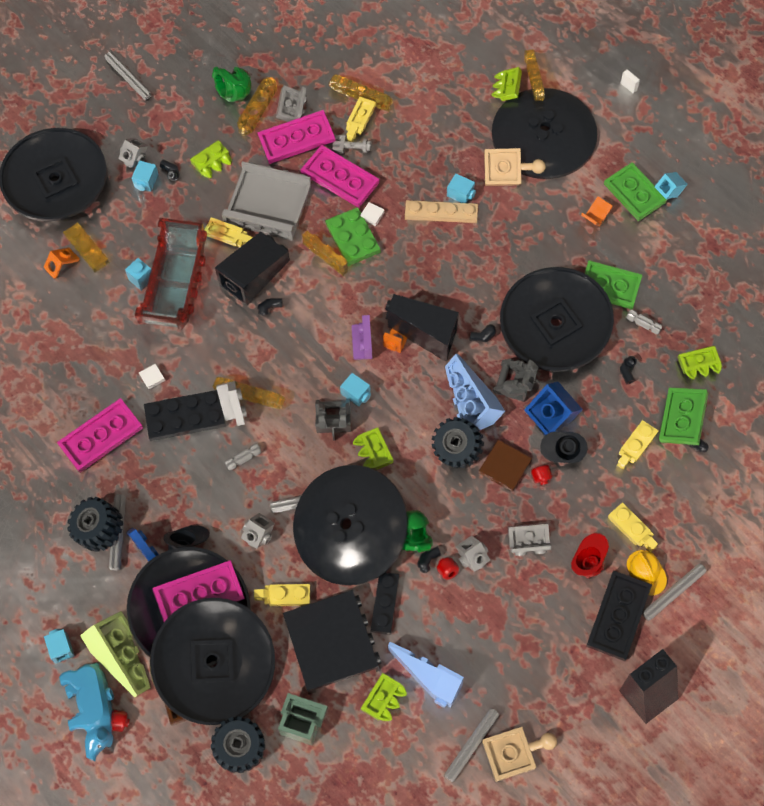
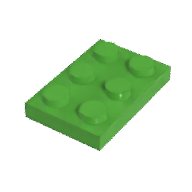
[604,162,667,221]
[325,207,381,266]
[585,260,642,309]
[659,387,709,445]

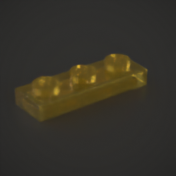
[63,223,110,273]
[302,231,348,276]

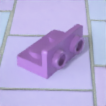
[352,315,372,360]

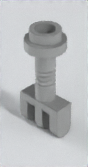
[332,135,372,154]

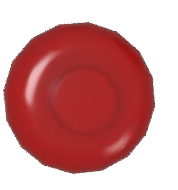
[531,465,552,485]
[437,557,459,580]
[111,709,130,732]

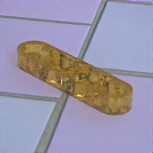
[524,49,545,101]
[329,75,393,111]
[237,77,277,135]
[213,377,285,409]

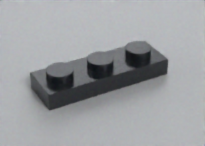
[370,572,399,635]

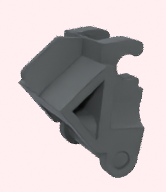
[493,358,540,402]
[315,399,351,441]

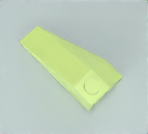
[80,611,151,697]

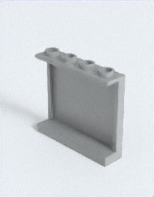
[222,161,311,241]

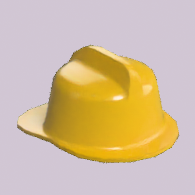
[627,550,667,596]

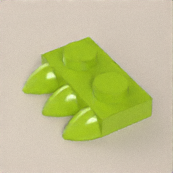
[491,67,522,101]
[190,140,232,178]
[677,346,722,380]
[353,427,394,470]
[361,673,407,721]

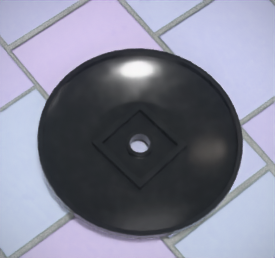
[492,88,597,179]
[0,128,107,222]
[500,267,614,372]
[293,465,408,586]
[127,547,250,667]
[150,598,275,725]

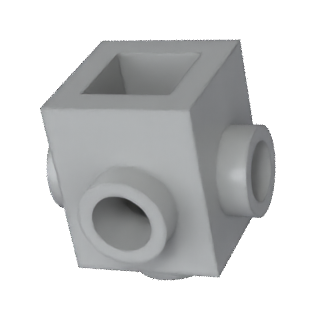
[118,138,148,167]
[241,513,275,549]
[456,535,490,572]

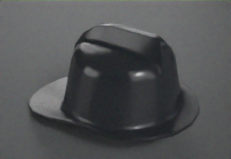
[540,431,588,463]
[163,525,210,550]

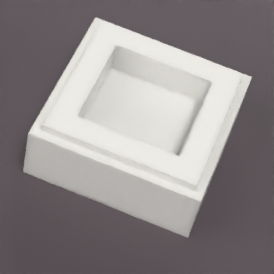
[621,70,640,93]
[360,202,385,226]
[139,364,165,390]

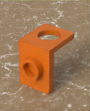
[581,197,613,227]
[44,247,80,279]
[383,329,408,353]

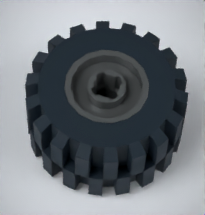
[431,417,484,468]
[67,497,123,552]
[211,716,265,773]

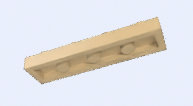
[405,200,478,223]

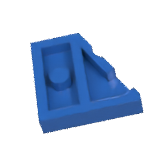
[126,528,159,562]

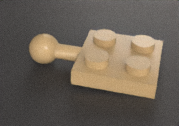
[484,148,546,186]
[482,727,557,782]

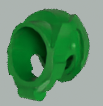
[212,67,251,102]
[403,510,433,552]

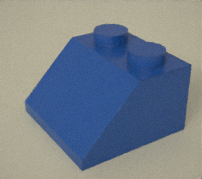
[524,382,583,435]

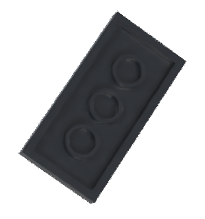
[144,390,226,441]
[586,570,652,661]

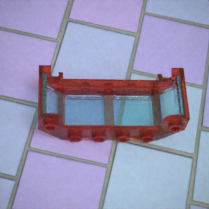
[135,218,207,330]

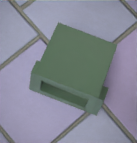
[278,693,328,746]

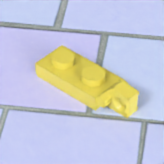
[346,97,376,142]
[203,218,253,247]
[617,420,658,469]
[608,502,658,552]
[254,584,310,606]

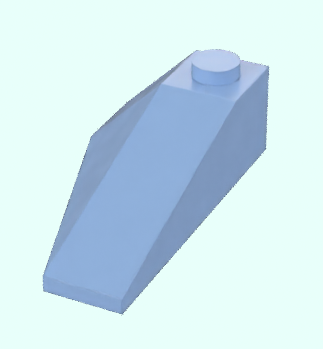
[445,354,505,430]
[388,642,464,708]

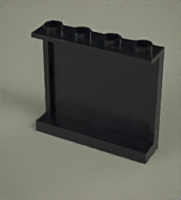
[283,590,382,695]

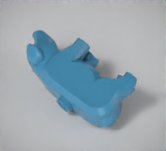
[59,663,114,762]

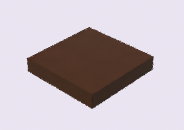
[479,440,532,492]

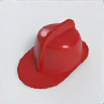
[571,533,609,579]

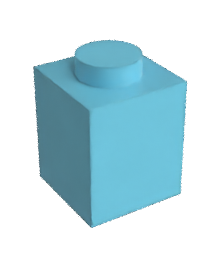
[132,160,159,192]
[655,172,688,199]
[447,173,476,203]
[125,258,154,291]
[340,373,371,407]
[44,629,75,664]

